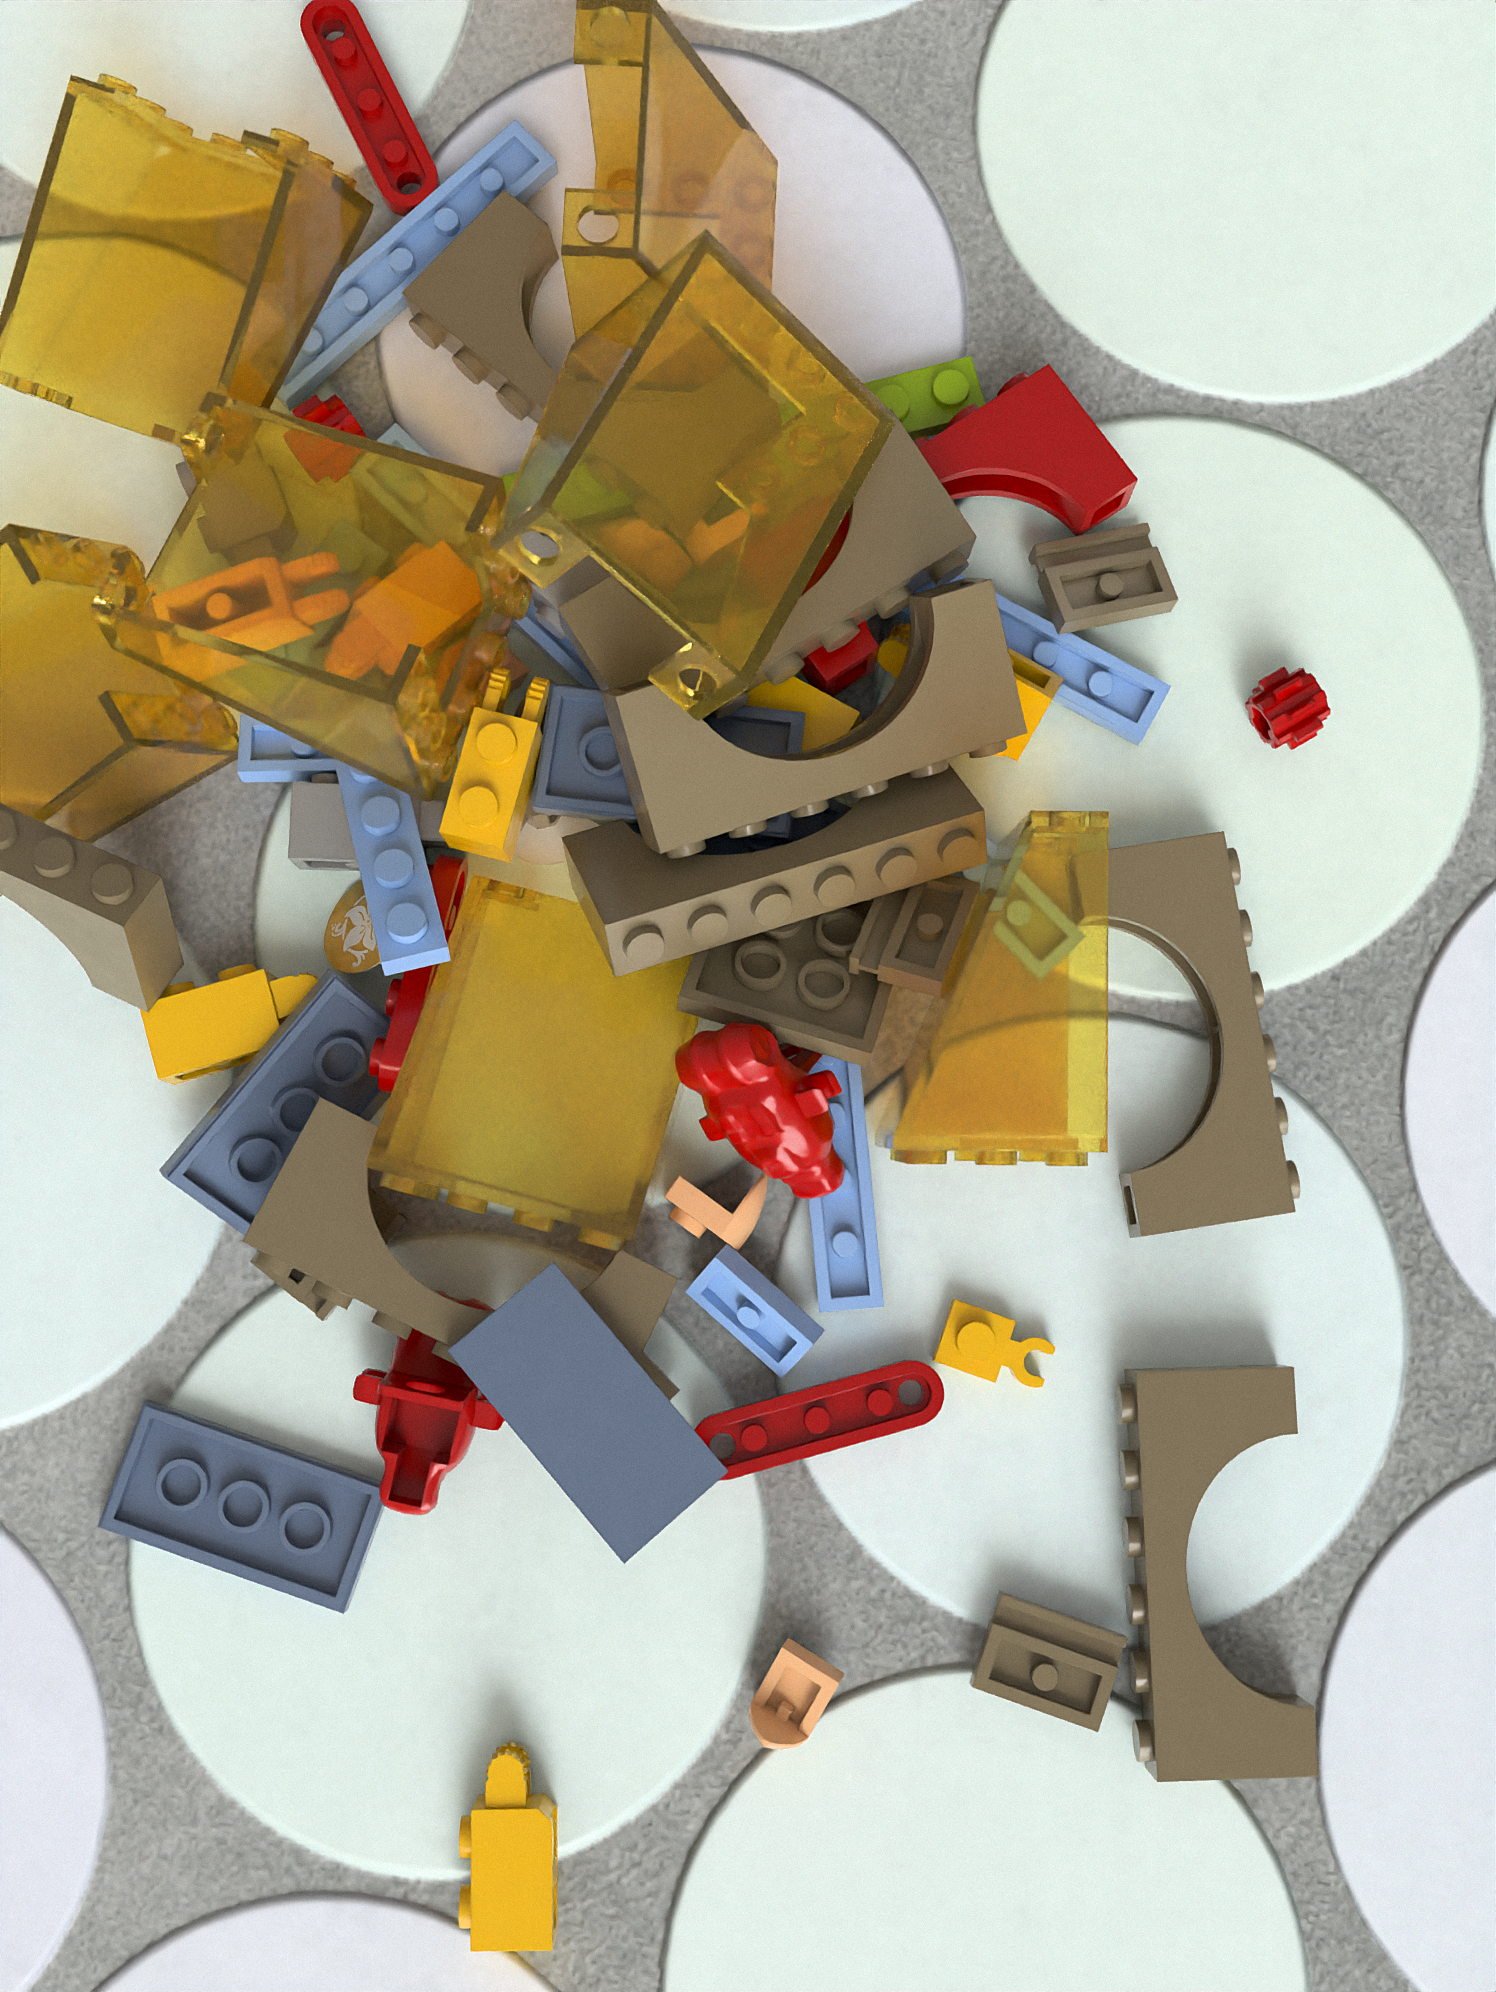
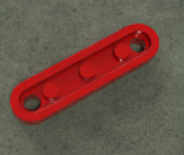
[300,0,440,217]
[369,854,468,1096]
[694,1360,944,1481]

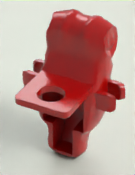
[675,1022,845,1199]
[353,1291,505,1515]

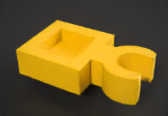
[932,1299,1055,1388]

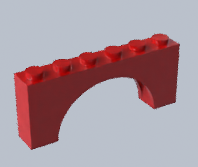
[738,364,1138,697]

